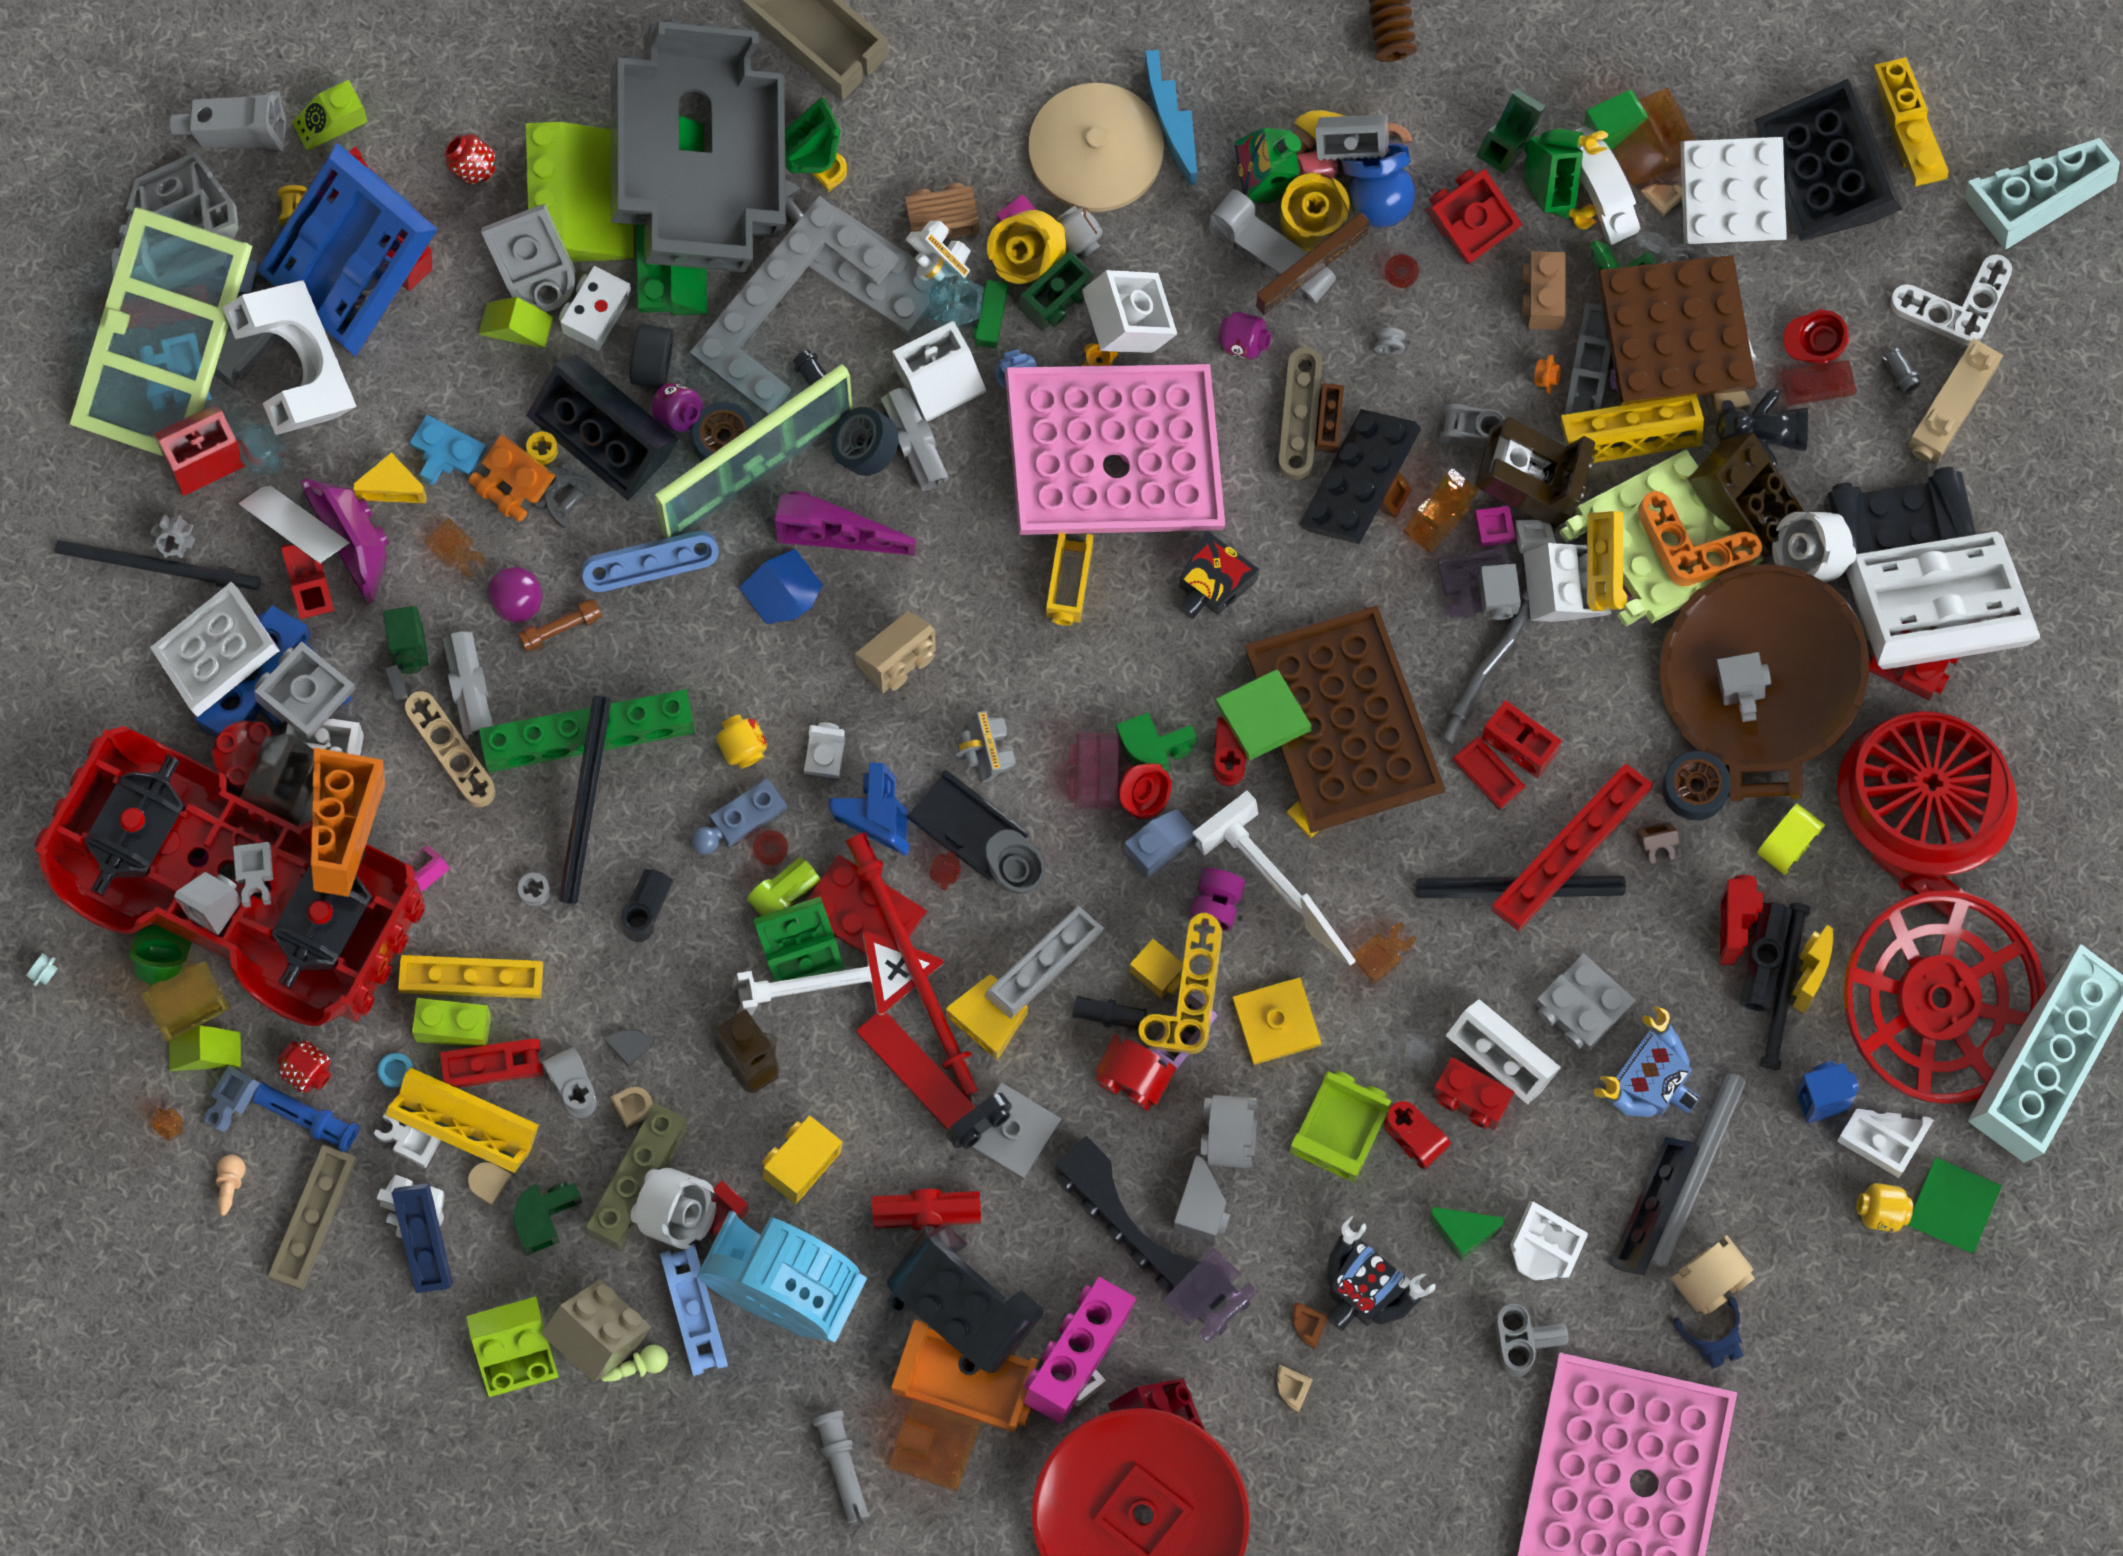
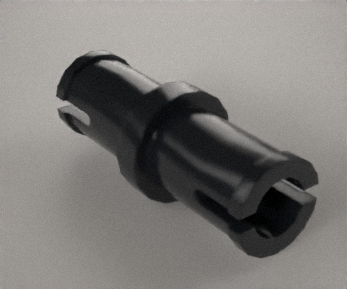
[1073,995,1147,1030]

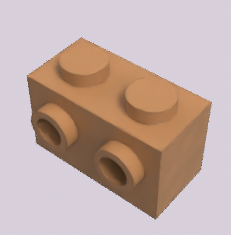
[1522,251,1565,330]

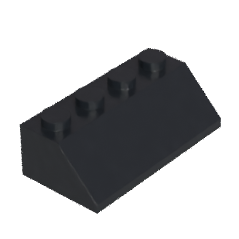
[526,354,678,501]

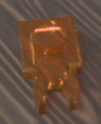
[424,518,486,579]
[1352,922,1416,984]

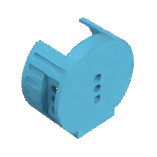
[698,1211,867,1343]

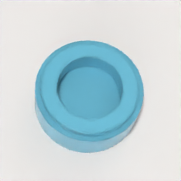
[377,1053,414,1089]

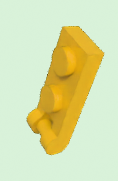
[1587,511,1627,611]

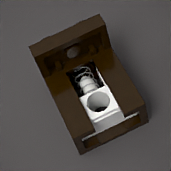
[1474,417,1595,528]

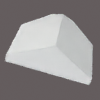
[1510,1201,1588,1280]

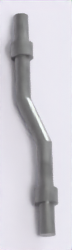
[1439,588,1530,746]

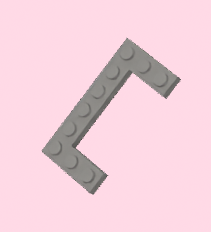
[690,195,900,415]

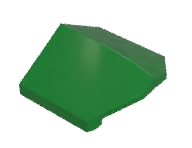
[785,97,841,174]

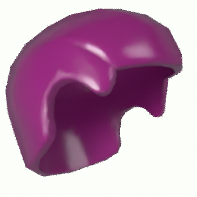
[487,566,543,623]

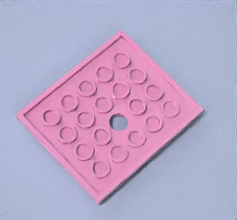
[1005,364,1225,535]
[1517,1353,1737,1556]

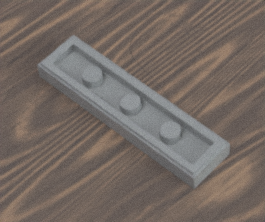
[985,906,1104,1019]

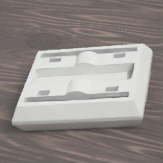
[1845,531,2040,669]

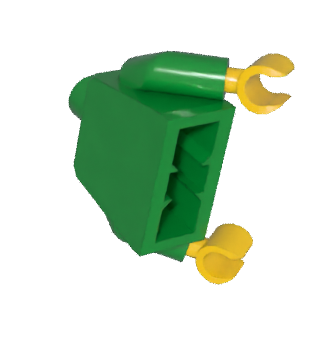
[1524,129,1608,230]

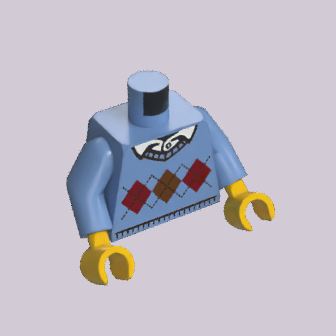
[1594,1006,1700,1117]

